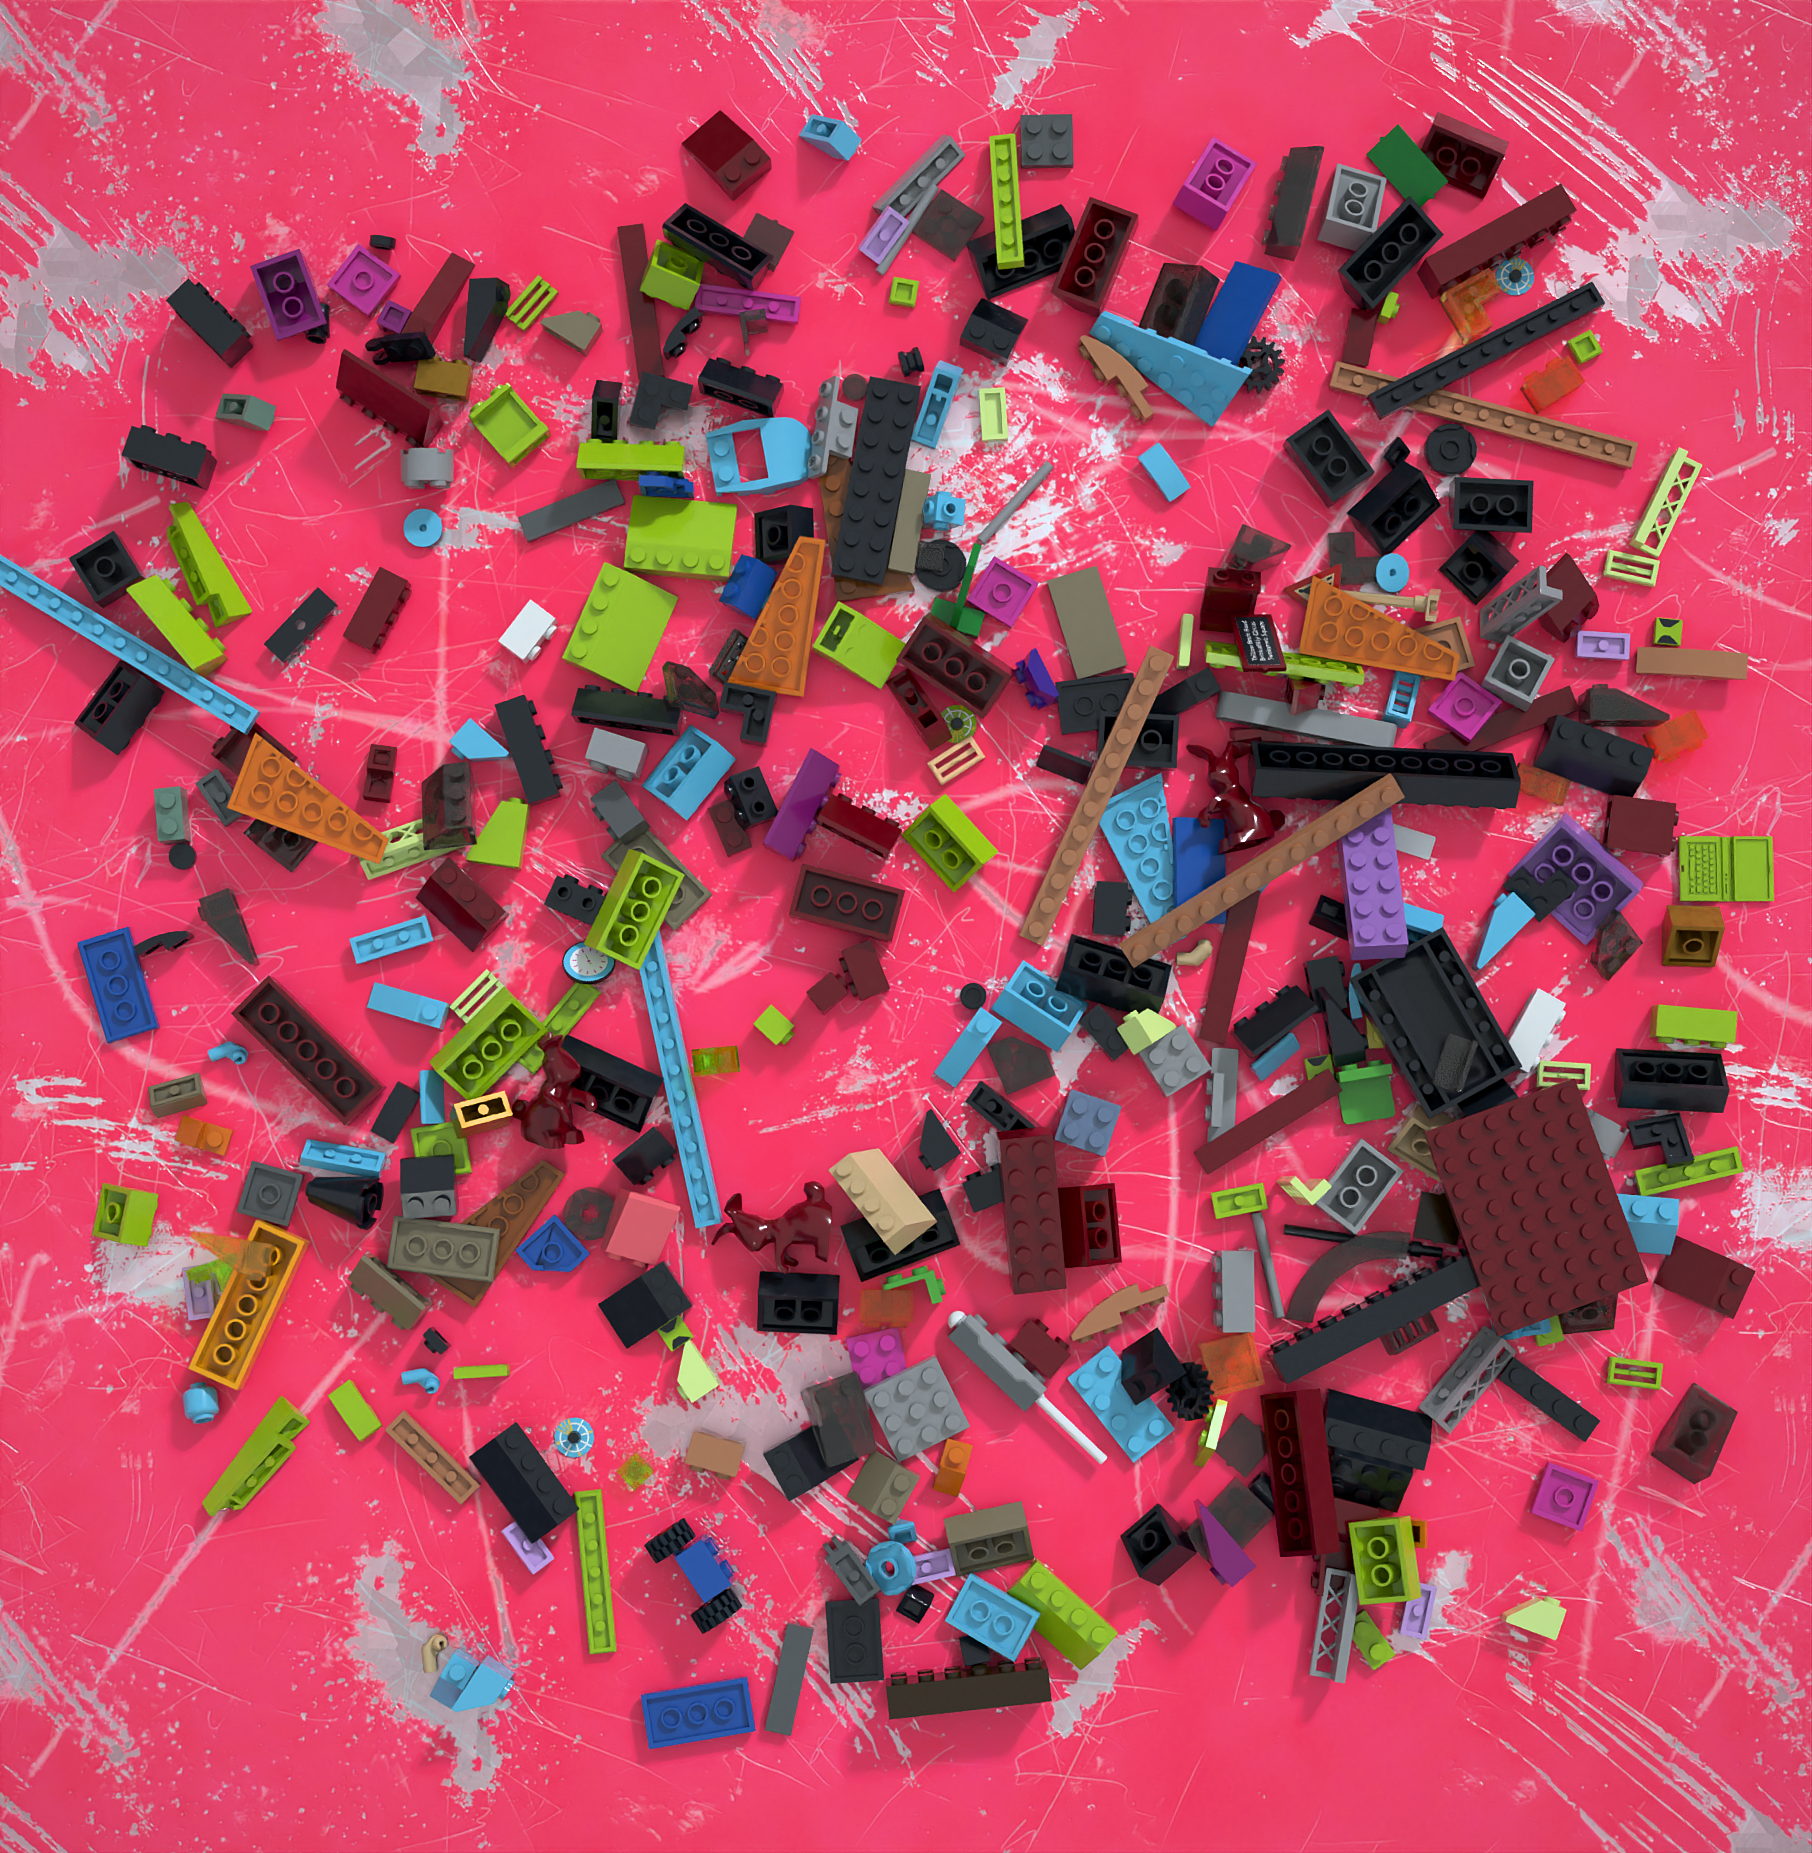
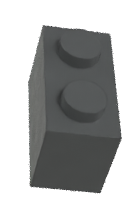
[590,780,651,846]

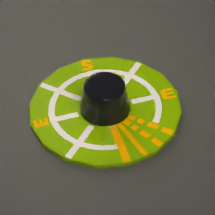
[941,705,977,744]

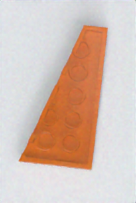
[727,536,826,697]
[1299,576,1460,681]
[227,733,389,864]

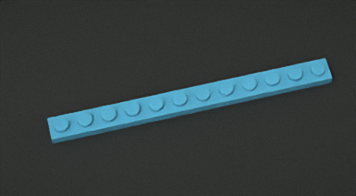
[0,555,261,735]
[640,929,723,1229]

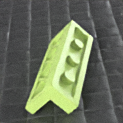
[1629,447,1702,558]
[359,807,468,880]
[1276,1176,1332,1206]

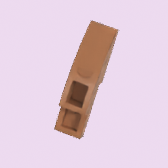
[1077,335,1154,425]
[1070,1283,1170,1344]

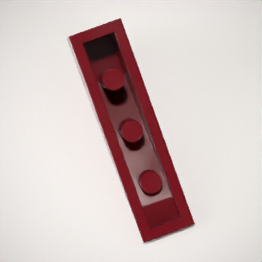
[400,253,476,345]

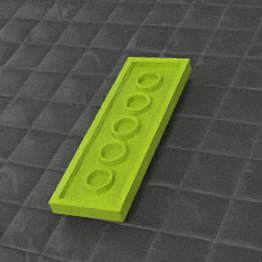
[1204,640,1365,687]

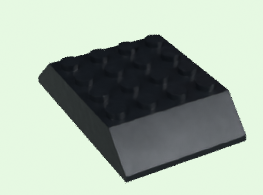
[1350,927,1523,1119]

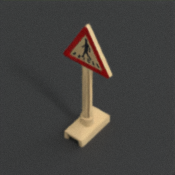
[1284,563,1441,622]

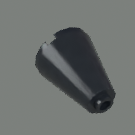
[305,1177,384,1230]

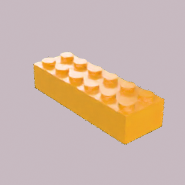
[188,1220,310,1390]

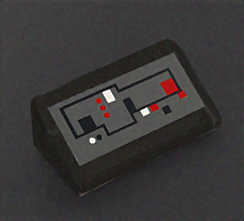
[708,628,748,686]

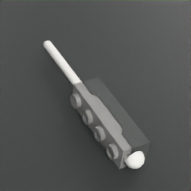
[947,1311,1107,1465]

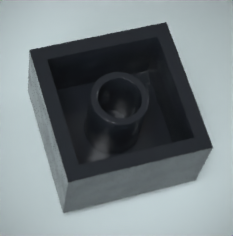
[68,531,147,608]

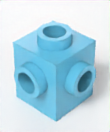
[922,491,966,531]

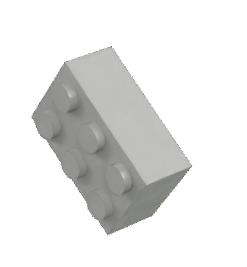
[1314,1138,1404,1235]
[1211,1250,1255,1333]

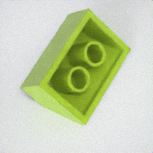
[901,793,998,893]
[1348,1515,1422,1605]

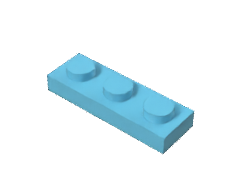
[349,915,434,965]
[300,1139,386,1178]

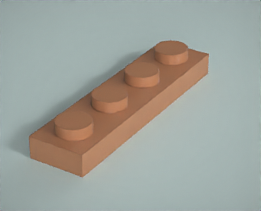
[385,1410,481,1505]

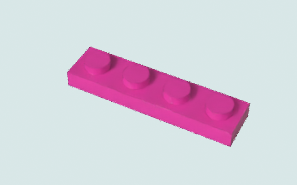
[695,284,801,325]

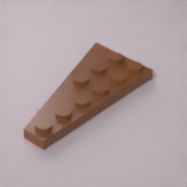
[819,454,915,603]
[426,1160,566,1308]

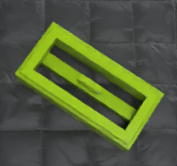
[505,275,559,332]
[1605,1356,1663,1390]
[453,1364,510,1379]

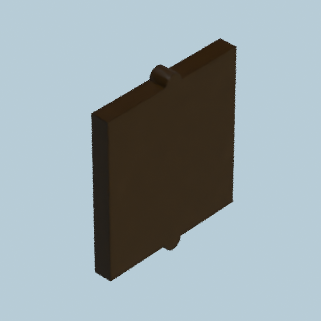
[1413,1191,1459,1245]

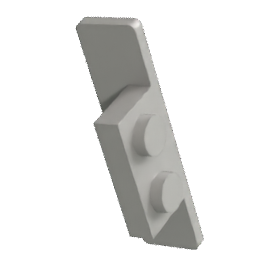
[808,376,858,479]
[1204,1048,1239,1143]

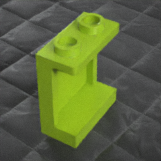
[468,383,551,468]

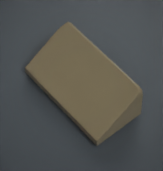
[148,1073,207,1118]

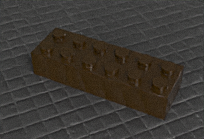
[886,1657,1052,1720]

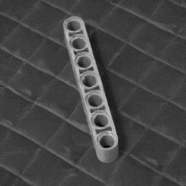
[1215,691,1397,747]

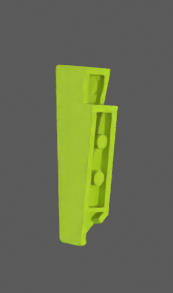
[167,502,252,628]
[202,1396,310,1516]

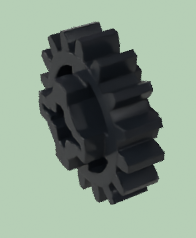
[1236,336,1285,394]
[1165,1362,1215,1421]

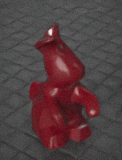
[1186,740,1285,855]
[512,1031,597,1149]
[711,1181,832,1274]

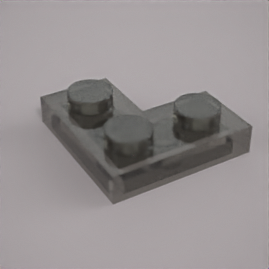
[1327,532,1382,586]

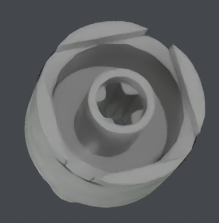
[400,448,454,489]
[1585,1107,1630,1161]

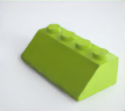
[576,439,686,481]
[126,574,228,678]
[584,849,685,970]
[429,986,548,1101]
[1006,1557,1118,1670]

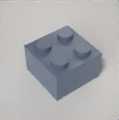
[1053,1089,1122,1157]

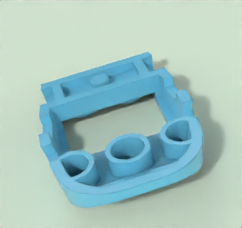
[706,417,813,497]

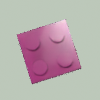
[327,244,401,318]
[967,556,1039,629]
[1427,672,1502,744]
[846,1327,907,1391]
[1529,1462,1599,1532]

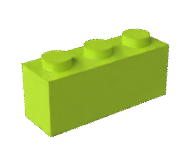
[1650,1004,1737,1049]

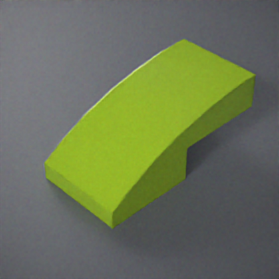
[328,1379,383,1442]

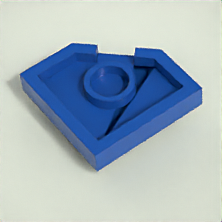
[639,471,695,498]
[515,1214,591,1272]

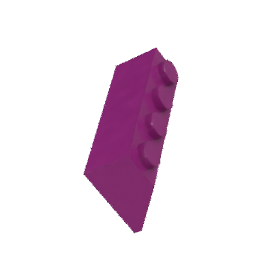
[763,748,842,862]

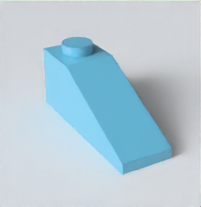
[911,360,964,448]
[1472,892,1535,971]
[367,982,451,1030]
[934,1007,1002,1088]

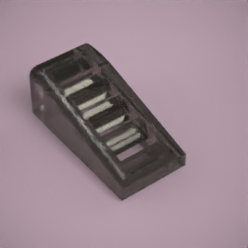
[1379,1312,1440,1356]

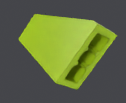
[466,798,531,870]

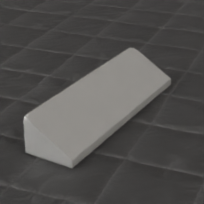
[872,135,965,217]

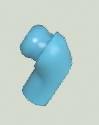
[208,1041,248,1065]
[401,1368,440,1394]

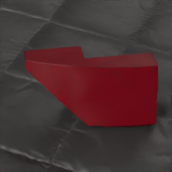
[1230,727,1284,742]

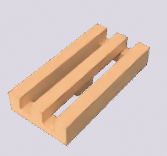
[927,735,985,786]

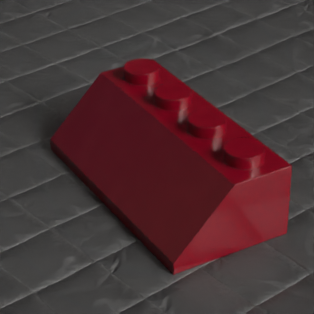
[1051,197,1139,318]

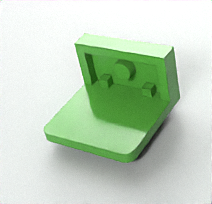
[1334,1059,1395,1124]
[882,1265,946,1304]

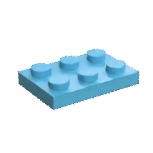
[945,1573,1041,1662]

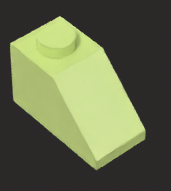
[1117,1008,1177,1055]
[677,1339,720,1403]
[1500,1595,1567,1640]

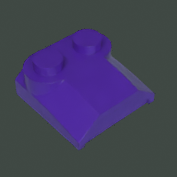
[1014,648,1059,710]

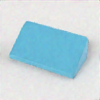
[1249,1032,1300,1081]
[419,1070,445,1124]

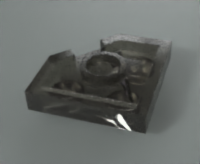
[662,661,720,719]
[1590,909,1643,981]
[986,1036,1056,1095]

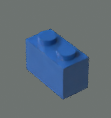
[719,554,778,619]

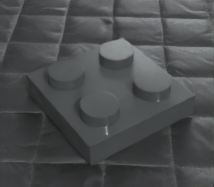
[1020,114,1074,169]
[237,1161,305,1227]

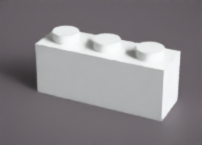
[1506,988,1566,1074]

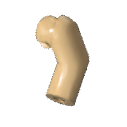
[1176,939,1213,966]
[421,1634,447,1673]

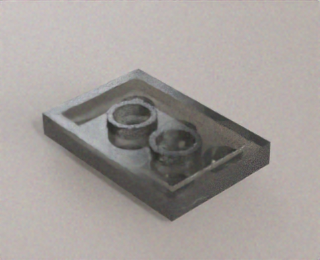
[1185,1477,1275,1566]

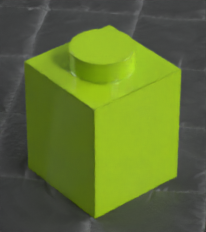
[753,1005,795,1046]

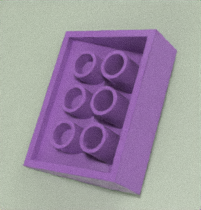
[1507,812,1643,945]

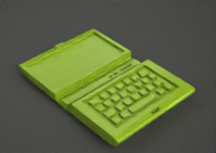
[1678,836,1774,902]

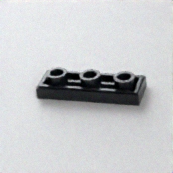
[264,587,338,663]

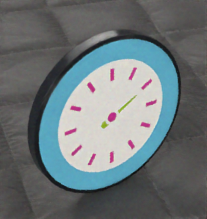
[562,941,616,985]

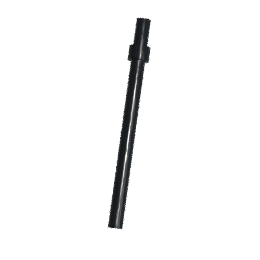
[1283,1224,1443,1258]

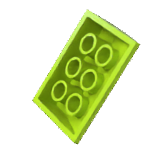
[624,495,738,582]
[562,562,679,693]

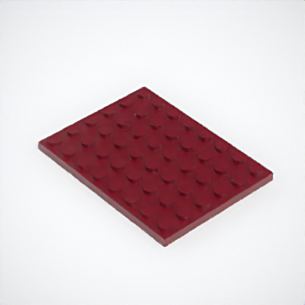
[1423,1078,1649,1336]

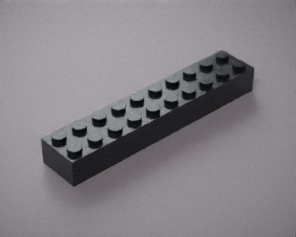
[1248,741,1521,809]
[1266,1246,1479,1384]

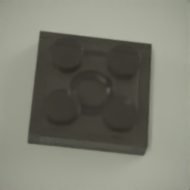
[912,189,984,262]

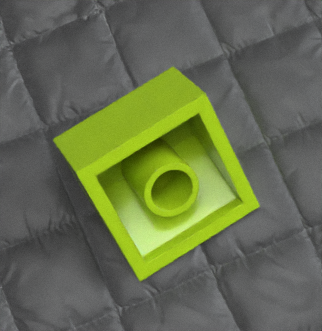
[640,239,704,311]
[92,1183,158,1247]

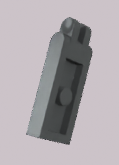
[822,1535,882,1607]

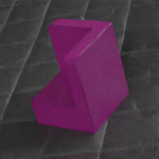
[376,299,412,334]

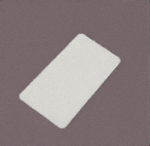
[1393,823,1436,860]

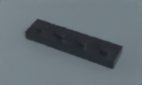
[1497,1357,1601,1442]

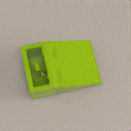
[812,601,906,690]

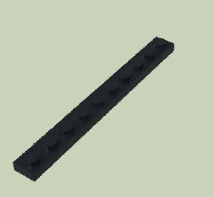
[1367,282,1605,420]

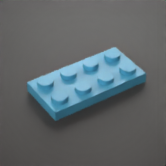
[1067,1345,1175,1463]

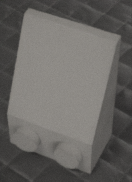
[1317,163,1387,251]

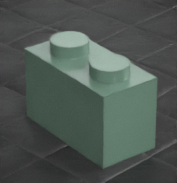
[154,786,191,845]

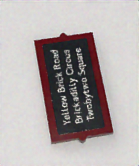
[1228,613,1287,674]

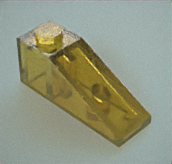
[190,1231,276,1281]

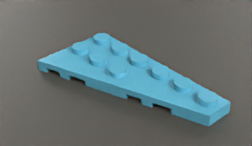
[1089,310,1253,427]
[1099,772,1187,945]

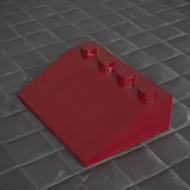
[336,348,444,448]

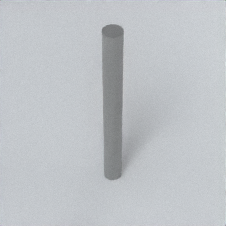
[875,183,939,276]
[977,461,1054,544]
[1251,1212,1285,1318]

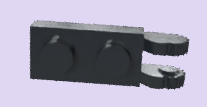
[365,331,436,365]

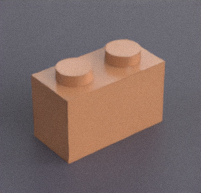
[684,1430,746,1480]

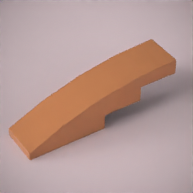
[1636,647,1748,680]

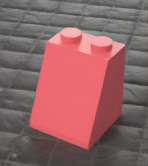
[600,1187,680,1268]

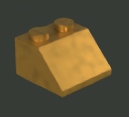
[1662,905,1725,967]

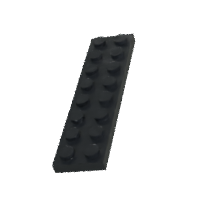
[831,376,921,587]

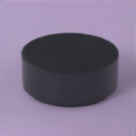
[369,235,396,250]
[169,843,197,870]
[960,983,987,1010]

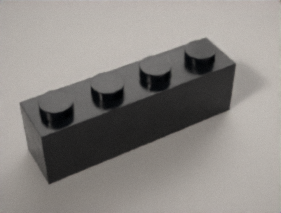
[495,694,563,807]

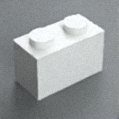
[498,599,558,664]

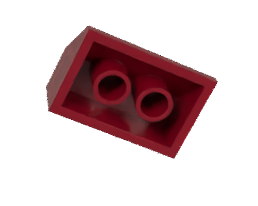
[1421,112,1509,199]
[817,793,902,861]
[415,857,509,952]
[1058,1183,1122,1268]

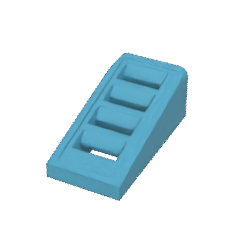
[1381,670,1422,729]

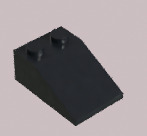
[598,1260,694,1349]
[763,1412,860,1501]

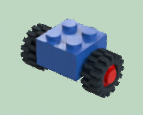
[644,1518,742,1634]

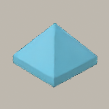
[887,1519,918,1544]

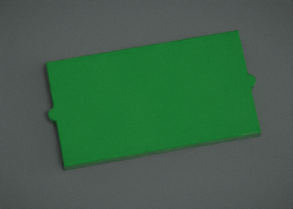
[1366,124,1449,208]

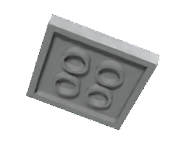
[863,1354,970,1462]

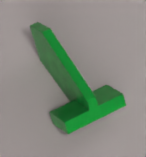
[931,543,985,639]

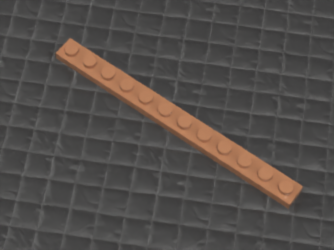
[1329,361,1638,470]
[1019,645,1175,946]
[1119,773,1405,968]

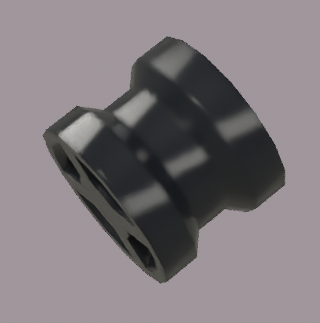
[897,347,925,377]

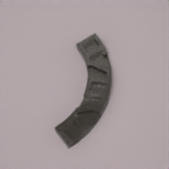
[1286,1231,1411,1323]

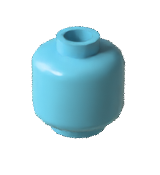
[182,1382,220,1424]

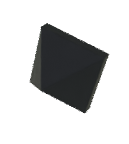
[1383,436,1411,469]

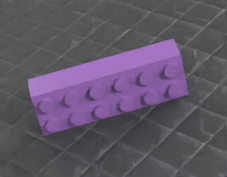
[1336,803,1408,960]

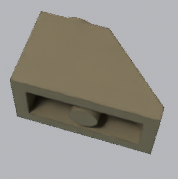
[540,311,603,357]

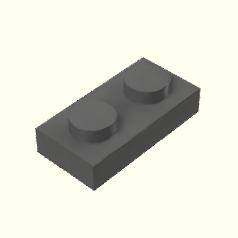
[195,768,245,827]

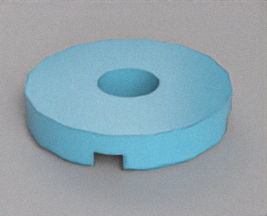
[865,1541,916,1596]

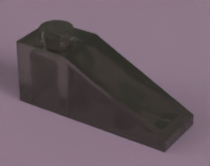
[197,888,260,966]

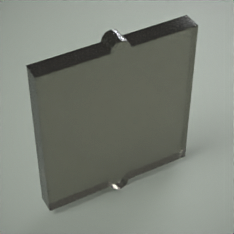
[743,212,795,272]
[1215,1413,1267,1478]

